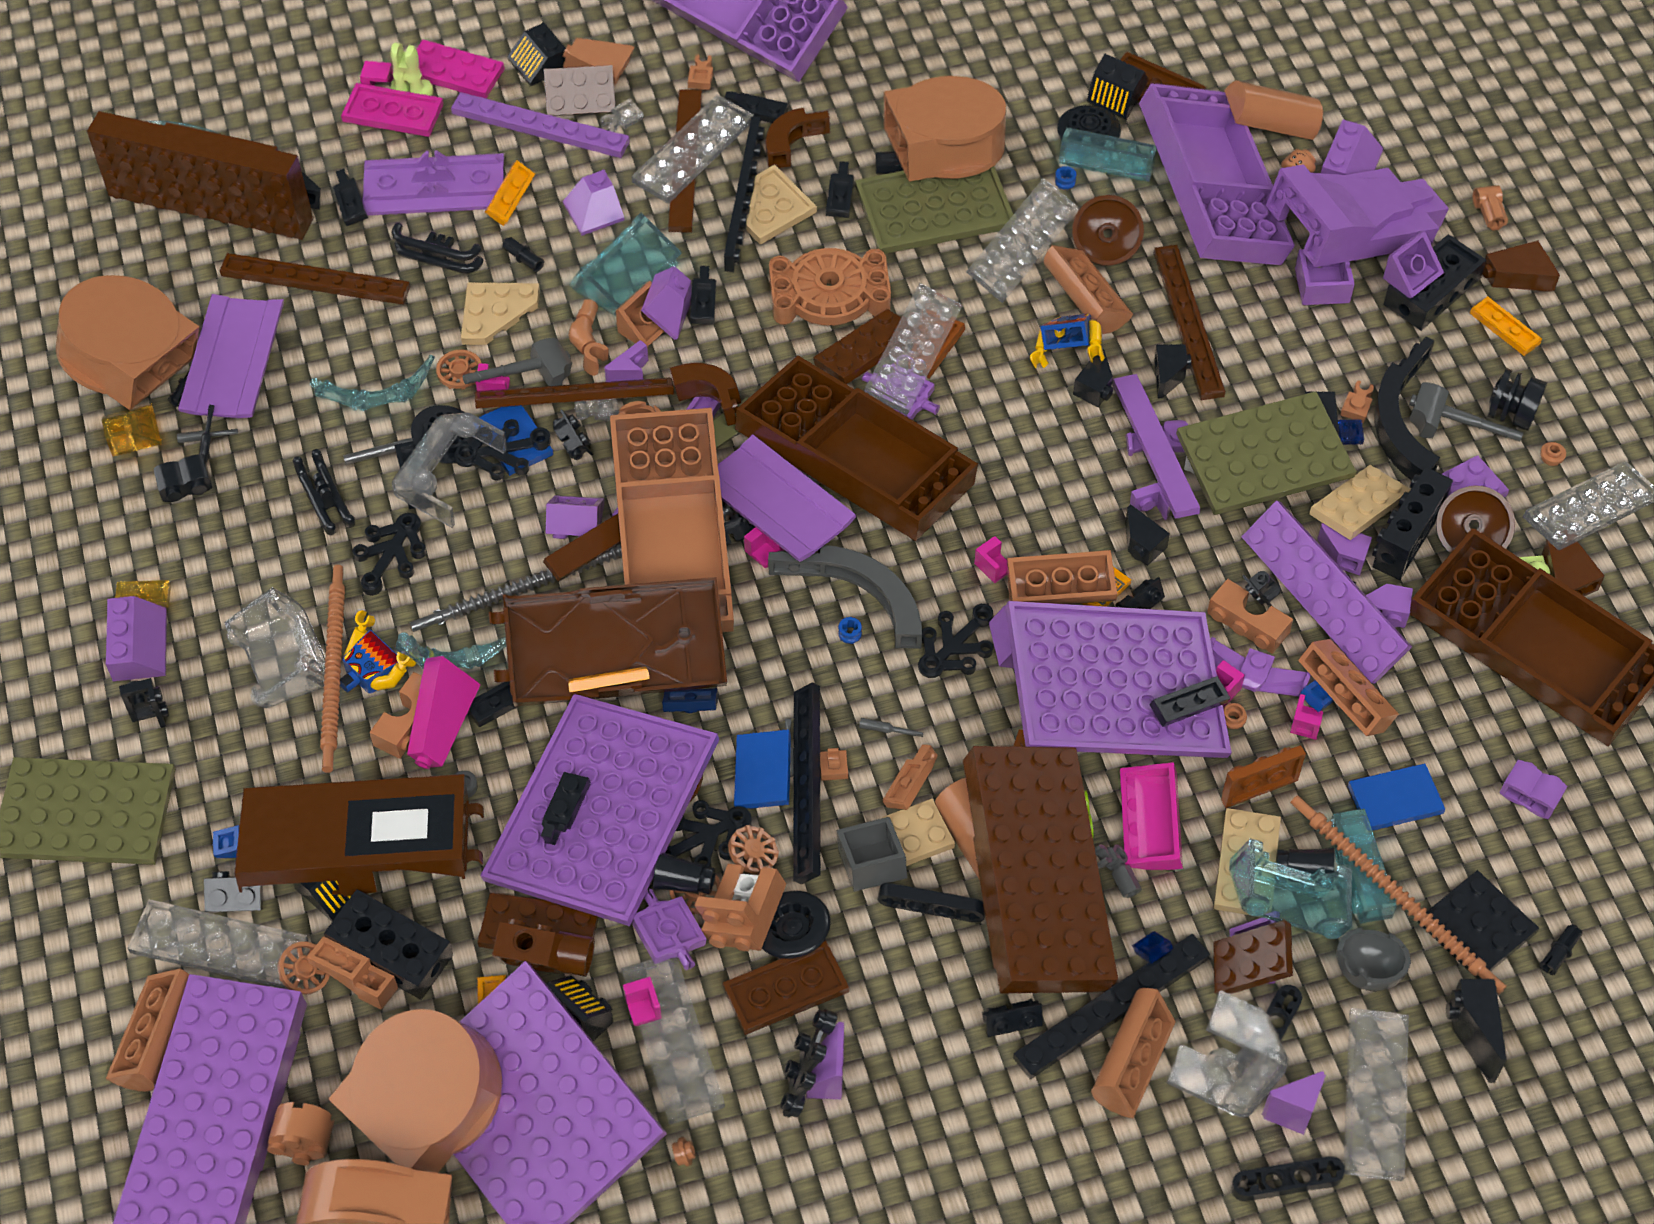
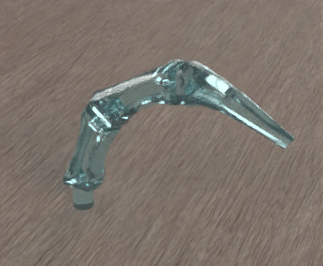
[310,355,435,411]
[395,632,507,669]

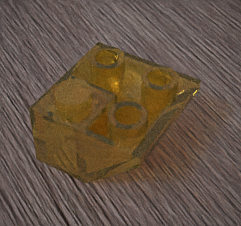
[101,404,162,457]

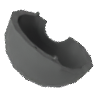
[1337,927,1411,992]

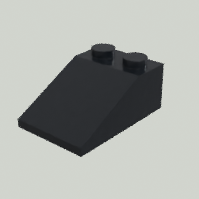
[1446,979,1507,1083]

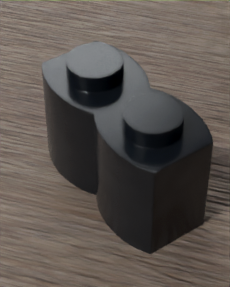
[153,454,213,502]

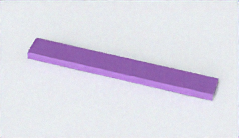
[1113,374,1200,519]

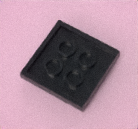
[1418,870,1539,979]

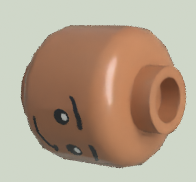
[1281,149,1316,173]

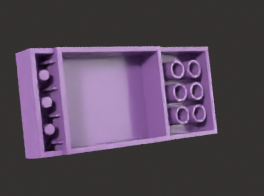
[652,0,848,82]
[1139,83,1295,265]
[113,974,307,1224]

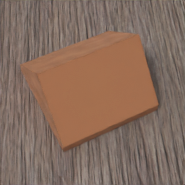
[616,281,664,347]

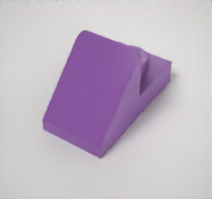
[604,340,649,382]
[1130,483,1171,520]

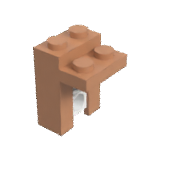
[694,864,786,951]

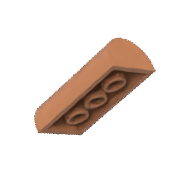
[1225,81,1323,140]
[1044,245,1133,334]
[1007,550,1117,604]
[934,778,980,880]
[106,969,189,1092]
[1091,988,1176,1119]

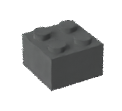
[837,817,907,892]

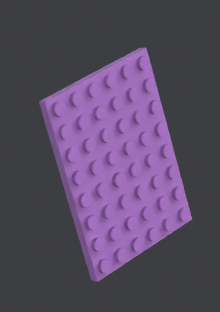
[1005,601,1232,758]
[480,694,719,926]
[454,961,667,1224]

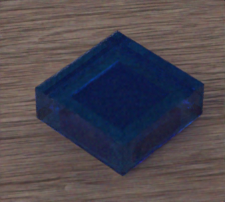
[1338,419,1364,445]
[1132,931,1173,964]

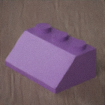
[1321,119,1383,175]
[106,596,167,681]

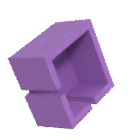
[1295,249,1354,305]

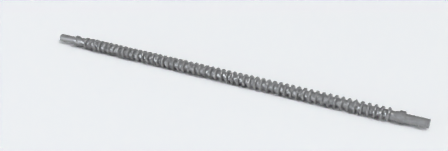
[410,473,820,632]

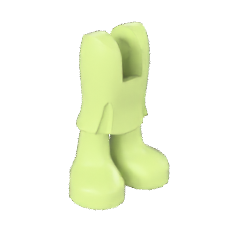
[390,43,433,96]

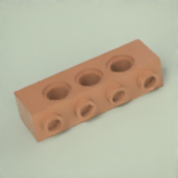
[1298,639,1399,736]

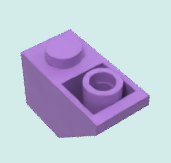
[1317,523,1372,575]
[1366,584,1413,628]

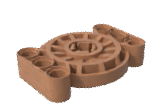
[769,248,891,326]

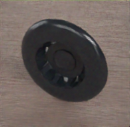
[1057,105,1121,153]
[411,405,479,464]
[762,891,831,959]

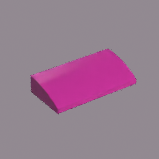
[1120,762,1183,870]

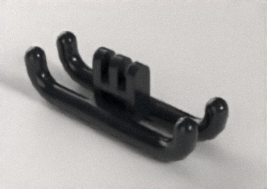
[391,223,484,273]
[293,449,355,536]

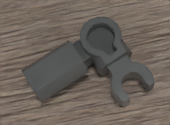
[1095,844,1142,898]

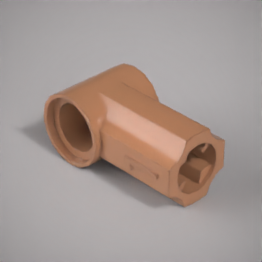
[1473,185,1508,231]

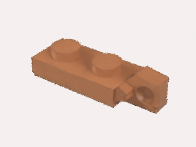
[883,744,938,810]

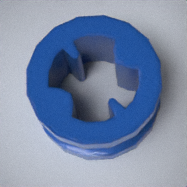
[1055,166,1076,190]
[838,617,862,644]

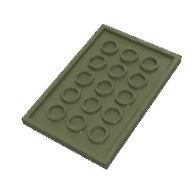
[855,166,1016,254]
[1176,391,1356,515]
[0,757,176,865]

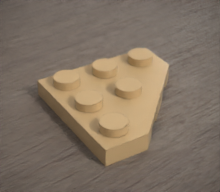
[746,165,817,245]
[461,283,540,345]

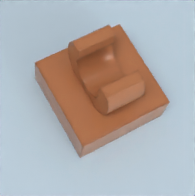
[820,748,848,781]

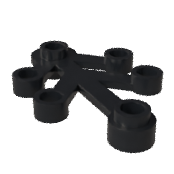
[454,419,551,481]
[352,513,427,596]
[918,604,993,678]
[665,800,752,867]
[780,1009,837,1118]

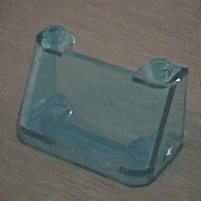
[569,212,682,316]
[1229,838,1352,939]

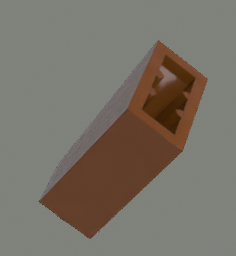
[1482,240,1560,292]
[1542,530,1605,597]

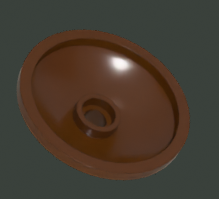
[1072,195,1144,266]
[1436,485,1515,554]

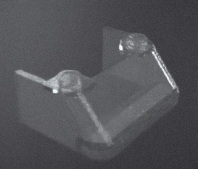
[392,413,507,528]
[1167,990,1289,1117]

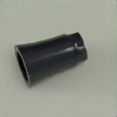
[1276,847,1334,886]
[653,853,716,894]

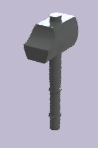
[463,338,572,386]
[1409,382,1523,442]

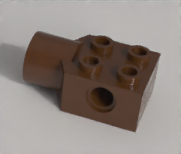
[492,919,595,977]

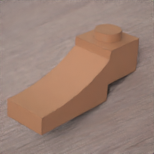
[307,936,398,1010]

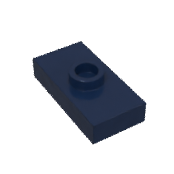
[662,688,718,713]

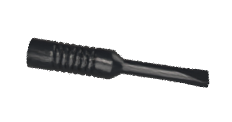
[199,405,215,464]

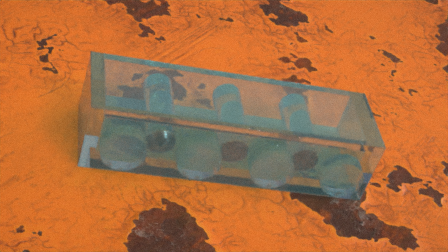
[1059,128,1157,182]
[1330,809,1397,924]

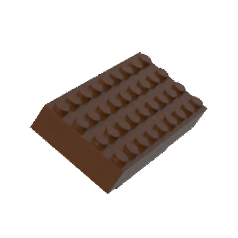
[87,111,314,240]
[735,356,978,541]
[1409,528,1654,747]
[963,746,1118,994]

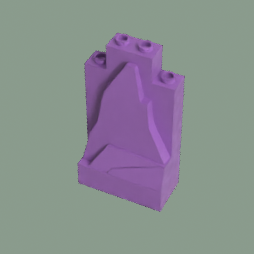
[1266,165,1449,268]

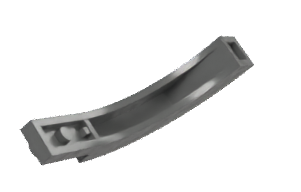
[768,545,922,649]

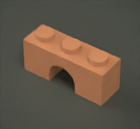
[1207,579,1293,654]
[369,672,422,759]

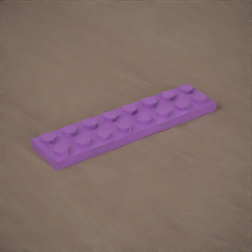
[1242,500,1412,684]

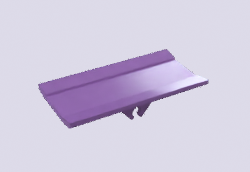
[363,150,504,215]
[178,294,284,418]
[718,434,856,562]

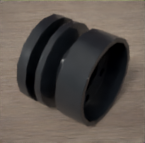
[1488,368,1547,431]

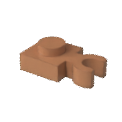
[688,54,713,90]
[1340,380,1374,423]

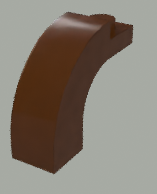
[766,107,830,168]
[670,363,741,426]

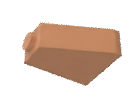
[563,38,634,87]

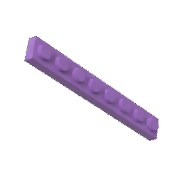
[451,92,630,158]

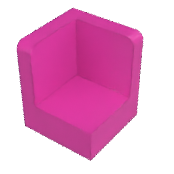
[360,60,394,86]
[476,363,510,391]
[744,527,784,568]
[974,536,1007,583]
[1216,660,1245,708]
[1290,694,1323,740]
[623,977,662,1026]

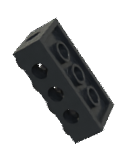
[1383,234,1486,331]
[1372,467,1453,580]
[324,889,453,1000]

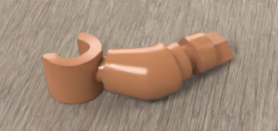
[569,299,609,376]

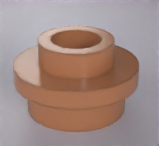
[1540,442,1566,466]
[1223,703,1247,729]
[672,1137,696,1166]

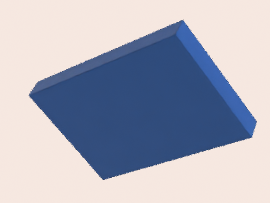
[474,405,554,476]
[734,730,791,809]
[1348,764,1445,832]

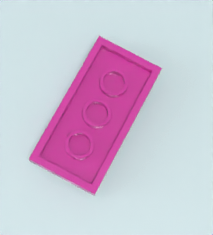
[416,40,505,99]
[341,83,444,137]

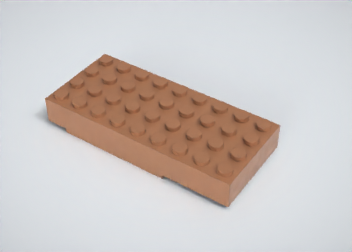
[610,408,734,632]

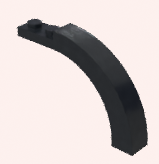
[1374,336,1440,481]

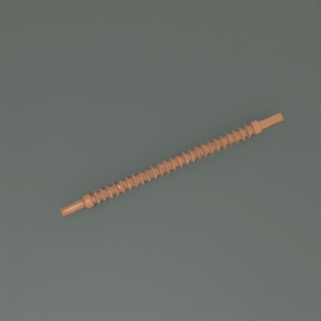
[320,565,345,773]
[1290,795,1507,994]

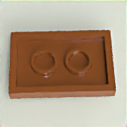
[1221,745,1306,808]

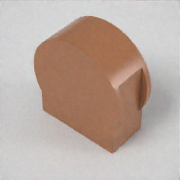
[884,76,1006,182]
[56,275,199,410]
[329,1009,502,1173]
[296,1159,452,1224]

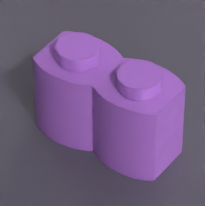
[1499,760,1567,819]

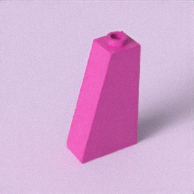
[407,656,481,769]

